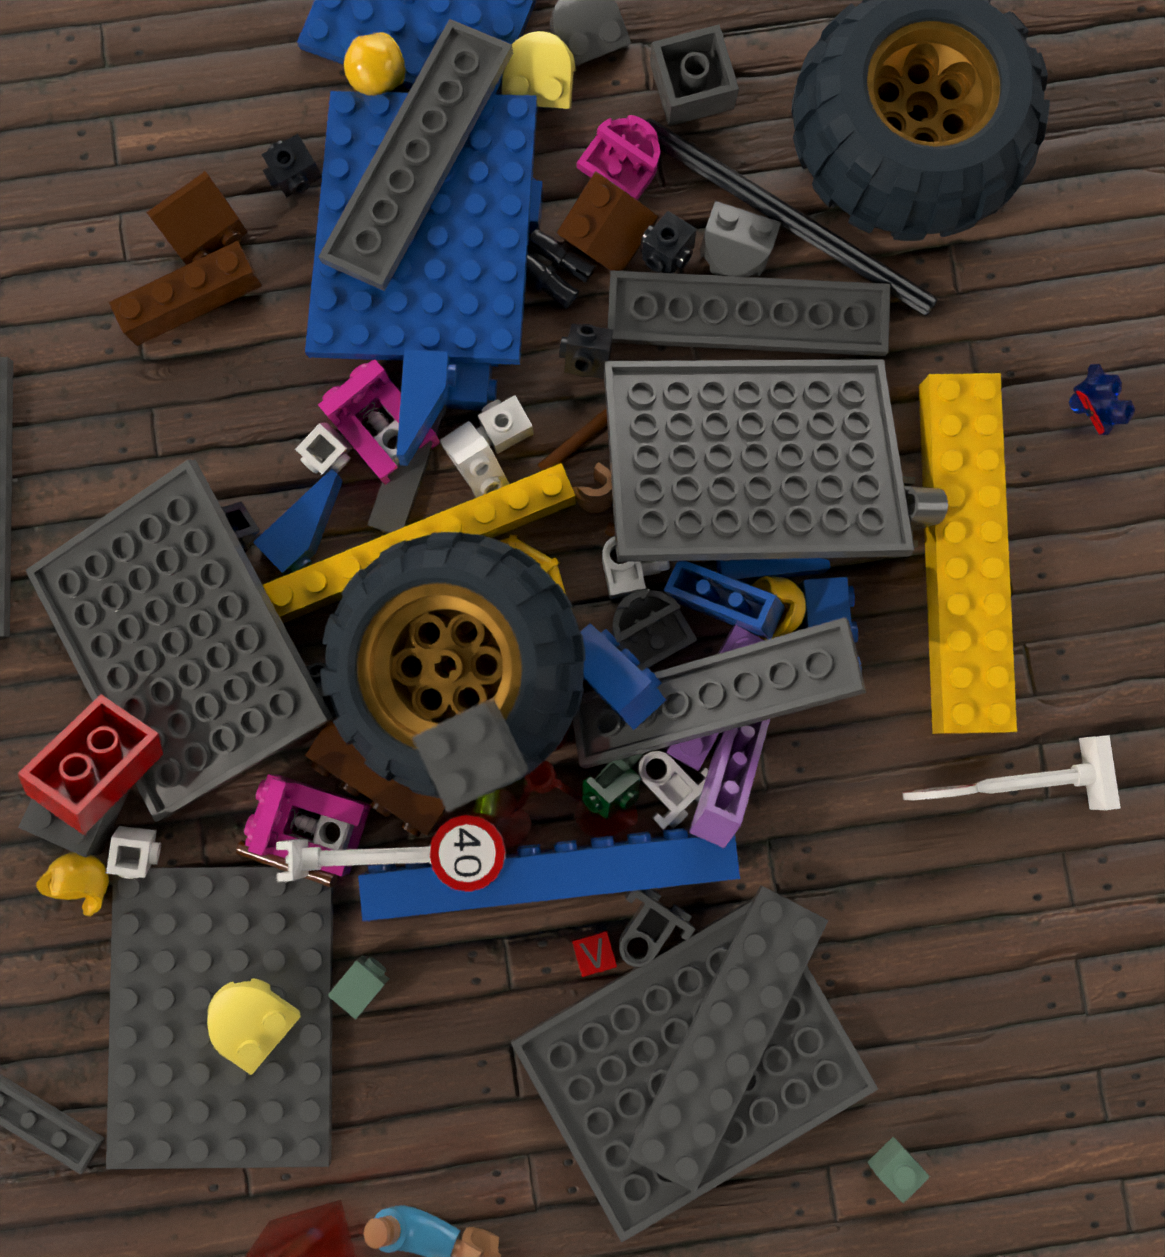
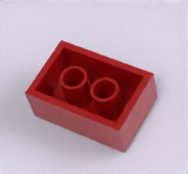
[18,694,163,835]

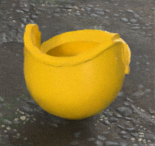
[344,32,406,96]
[751,576,806,640]
[36,852,109,916]

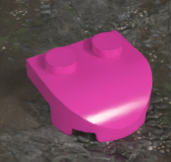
[577,115,660,200]

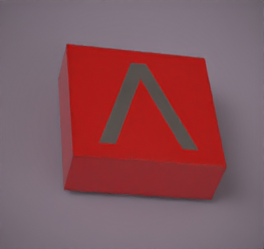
[572,930,617,977]

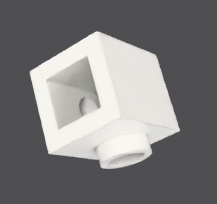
[476,395,534,454]
[295,423,353,474]
[106,826,161,879]

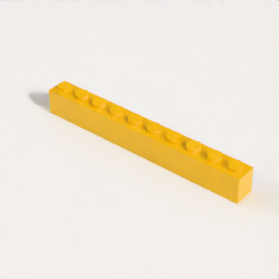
[263,463,576,623]

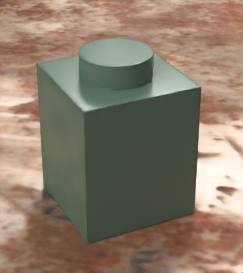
[327,955,390,1020]
[867,1136,930,1204]

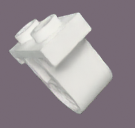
[440,421,509,498]
[637,751,708,829]

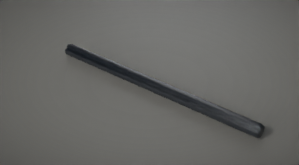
[645,118,938,315]

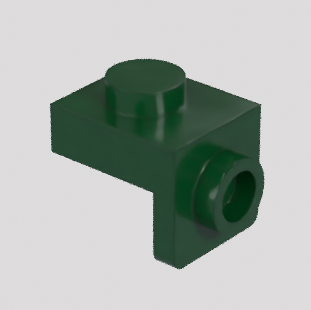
[582,768,641,821]

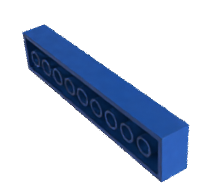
[358,828,740,921]

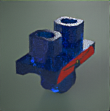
[1069,364,1135,435]

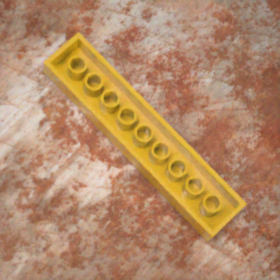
[919,373,1017,734]

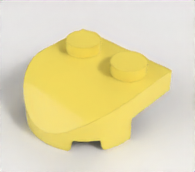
[502,31,575,109]
[207,978,301,1075]

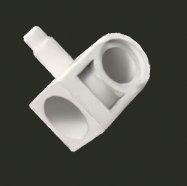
[602,537,670,599]

